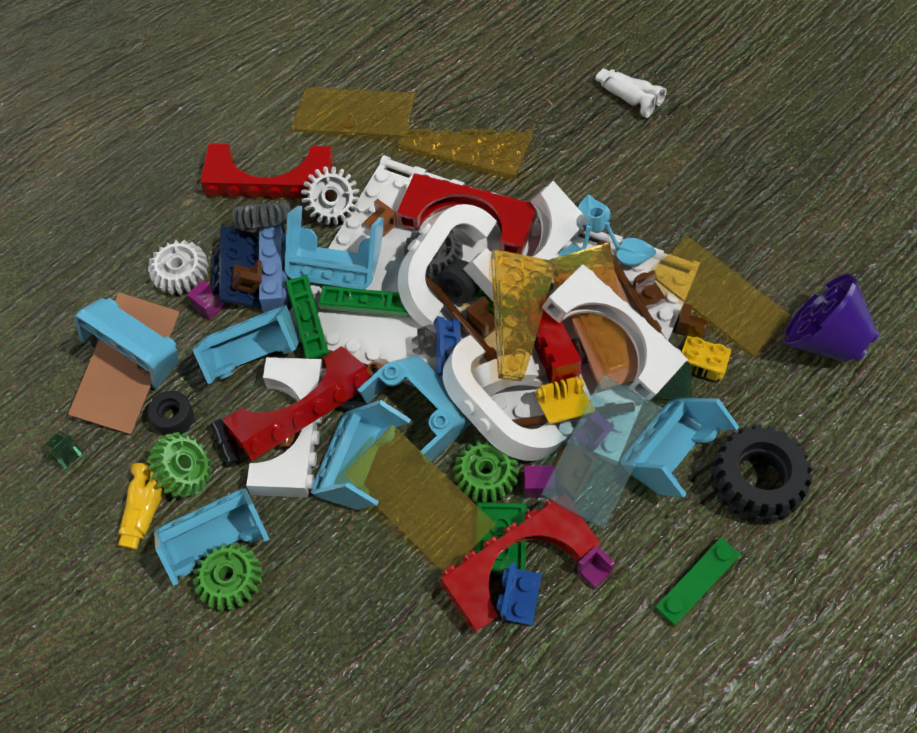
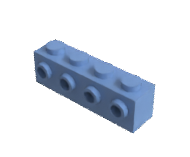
[259,225,289,313]

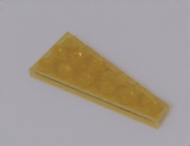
[398,129,534,180]
[549,242,630,376]
[491,250,557,382]

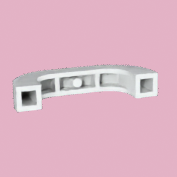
[398,204,497,326]
[443,335,566,461]

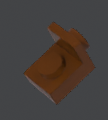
[633,270,666,309]

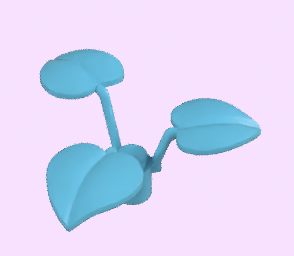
[551,194,656,272]

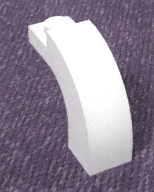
[471,354,549,397]

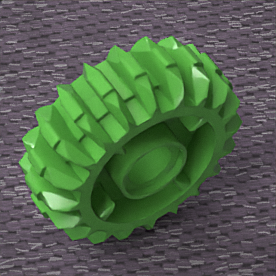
[146,432,213,498]
[453,440,519,503]
[193,542,263,612]

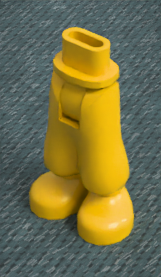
[118,463,164,550]

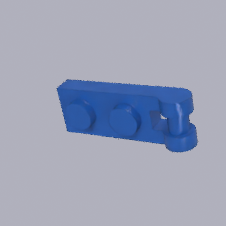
[433,316,461,376]

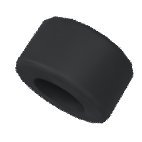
[438,259,481,303]
[147,391,194,436]

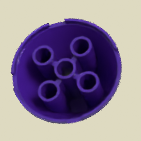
[783,273,880,363]

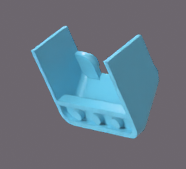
[285,206,384,289]
[74,298,178,391]
[192,305,299,384]
[358,356,472,465]
[620,398,739,498]
[311,400,411,510]
[154,488,269,586]

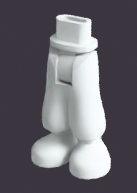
[595,68,667,118]

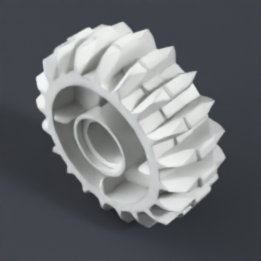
[301,167,359,225]
[148,240,209,296]

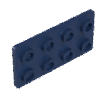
[212,226,262,309]

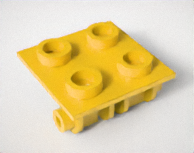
[680,336,732,381]
[535,376,595,424]

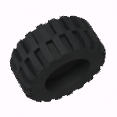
[711,425,812,524]

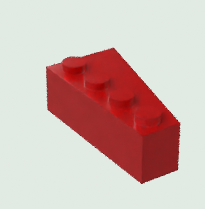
[522,296,582,387]

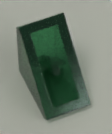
[653,361,692,400]
[41,431,83,469]

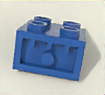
[497,562,542,626]

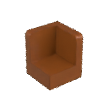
[364,199,397,238]

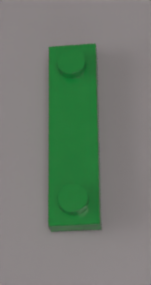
[286,274,329,359]
[319,286,409,317]
[655,537,741,627]

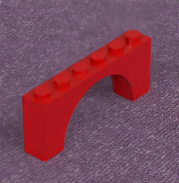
[201,143,334,199]
[396,173,537,258]
[223,346,371,460]
[439,494,601,634]

